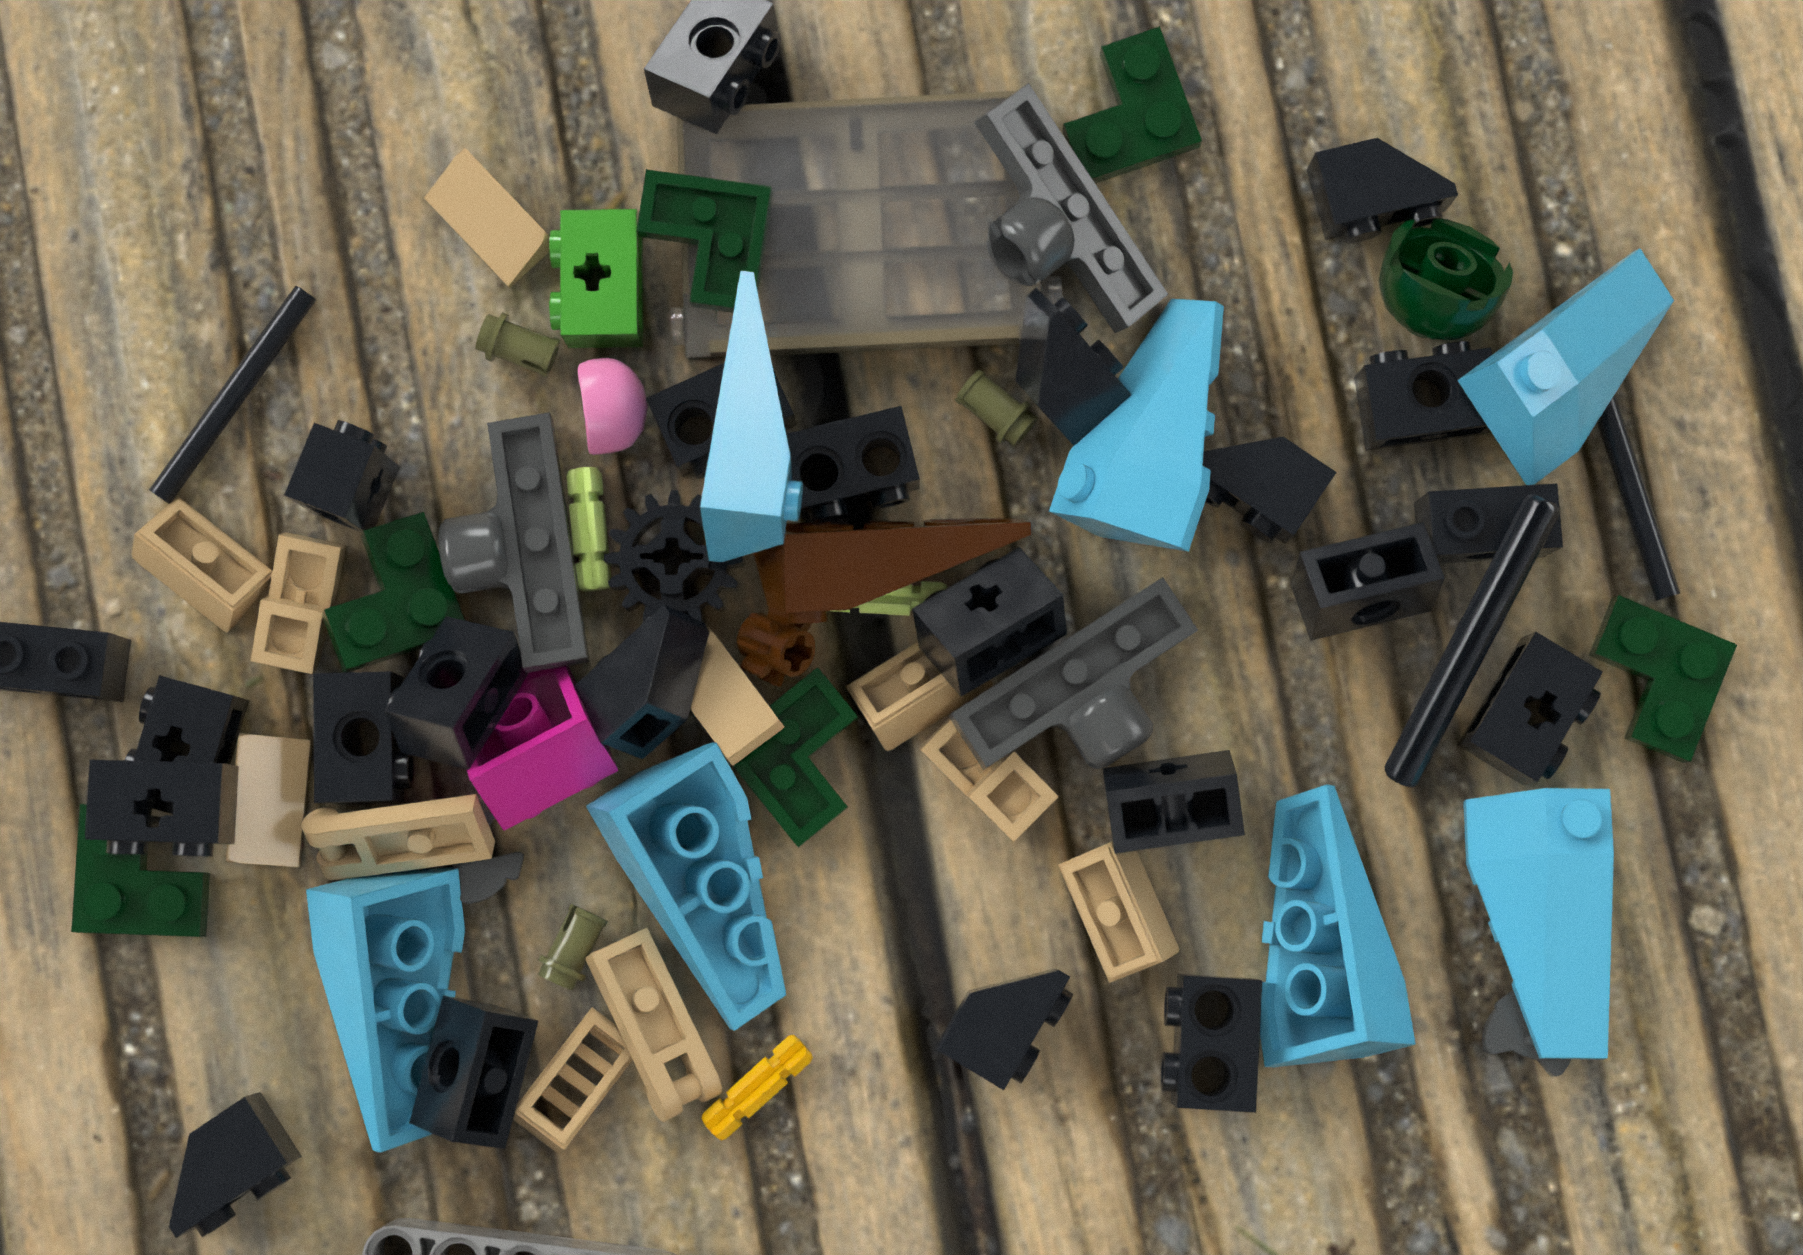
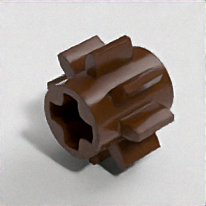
[737,607,816,687]

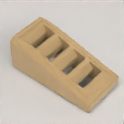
[513,1007,633,1155]

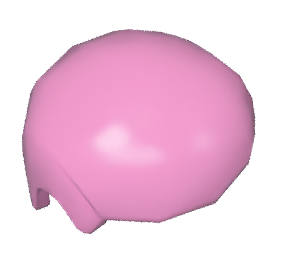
[578,358,648,455]

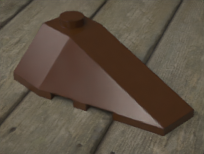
[753,518,1031,623]

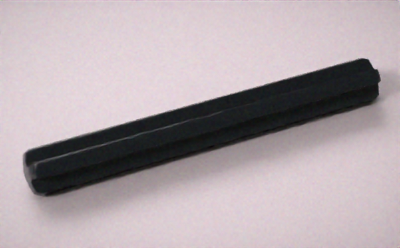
[1384,493,1560,788]

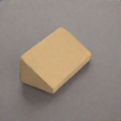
[424,148,550,288]
[131,496,272,633]
[845,642,992,751]
[226,734,313,867]
[1058,841,1179,983]

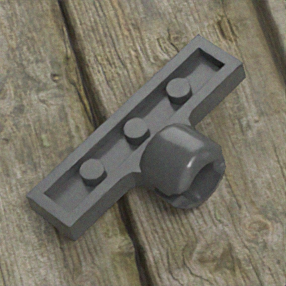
[974,83,1168,333]
[438,412,590,673]
[948,577,1198,770]

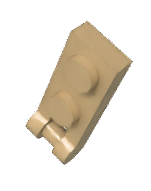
[301,794,495,880]
[585,928,722,1122]

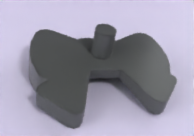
[452,812,524,904]
[1482,991,1571,1077]

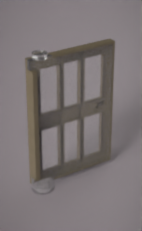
[670,91,1062,360]

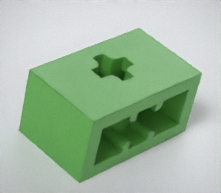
[549,209,643,348]

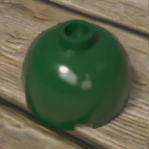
[1378,218,1513,340]

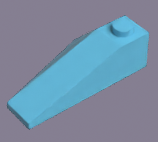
[1457,248,1674,485]
[700,271,803,562]
[1049,299,1224,552]
[586,742,786,1031]
[1260,784,1416,1068]
[1463,788,1614,1060]
[306,867,465,1153]

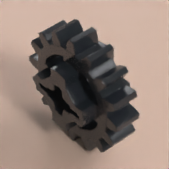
[604,490,744,622]

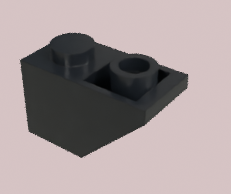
[1306,138,1458,244]
[1015,288,1131,446]
[1202,437,1337,543]
[575,604,709,759]
[936,968,1073,1090]
[169,1092,302,1238]

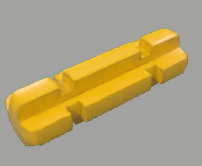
[701,1035,813,1141]

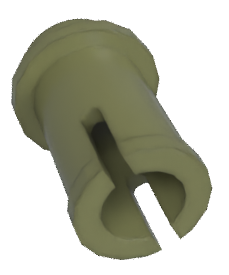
[475,313,561,378]
[955,369,1038,447]
[538,903,608,991]

